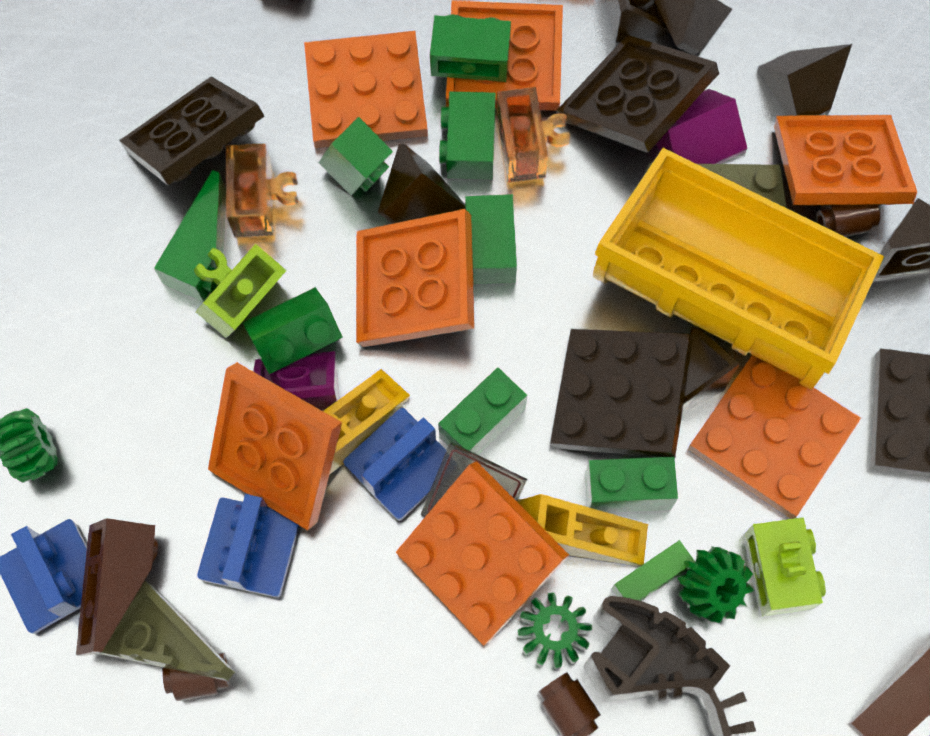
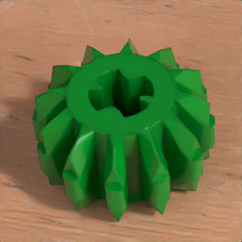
[0,408,58,483]
[677,546,754,623]
[517,592,592,669]

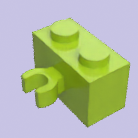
[194,244,287,338]
[745,517,826,617]

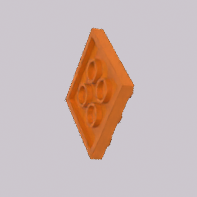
[446,1,563,111]
[304,31,428,149]
[774,115,917,205]
[356,209,474,347]
[687,355,861,519]
[208,362,342,531]
[396,461,569,646]

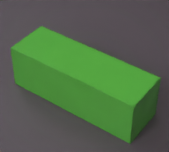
[611,540,695,601]

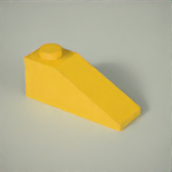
[323,369,410,475]
[516,494,648,566]

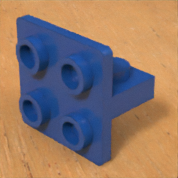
[343,408,458,521]
[197,494,299,598]
[0,519,87,634]

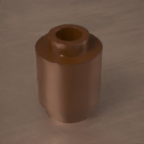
[816,204,880,237]
[162,652,230,701]
[538,672,601,736]

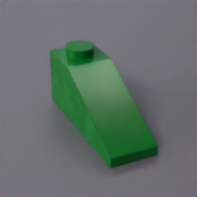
[154,170,226,302]

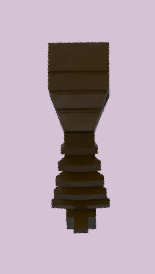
[584,596,756,736]

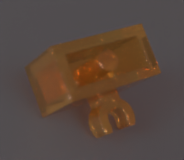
[496,87,570,183]
[226,143,298,238]

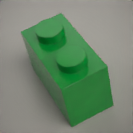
[430,14,511,82]
[439,91,496,180]
[318,117,393,195]
[465,194,517,285]
[243,287,343,374]
[438,367,528,465]
[585,457,678,513]

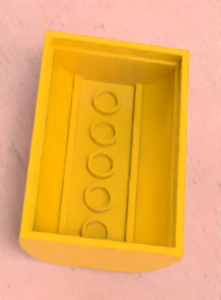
[593,148,884,390]

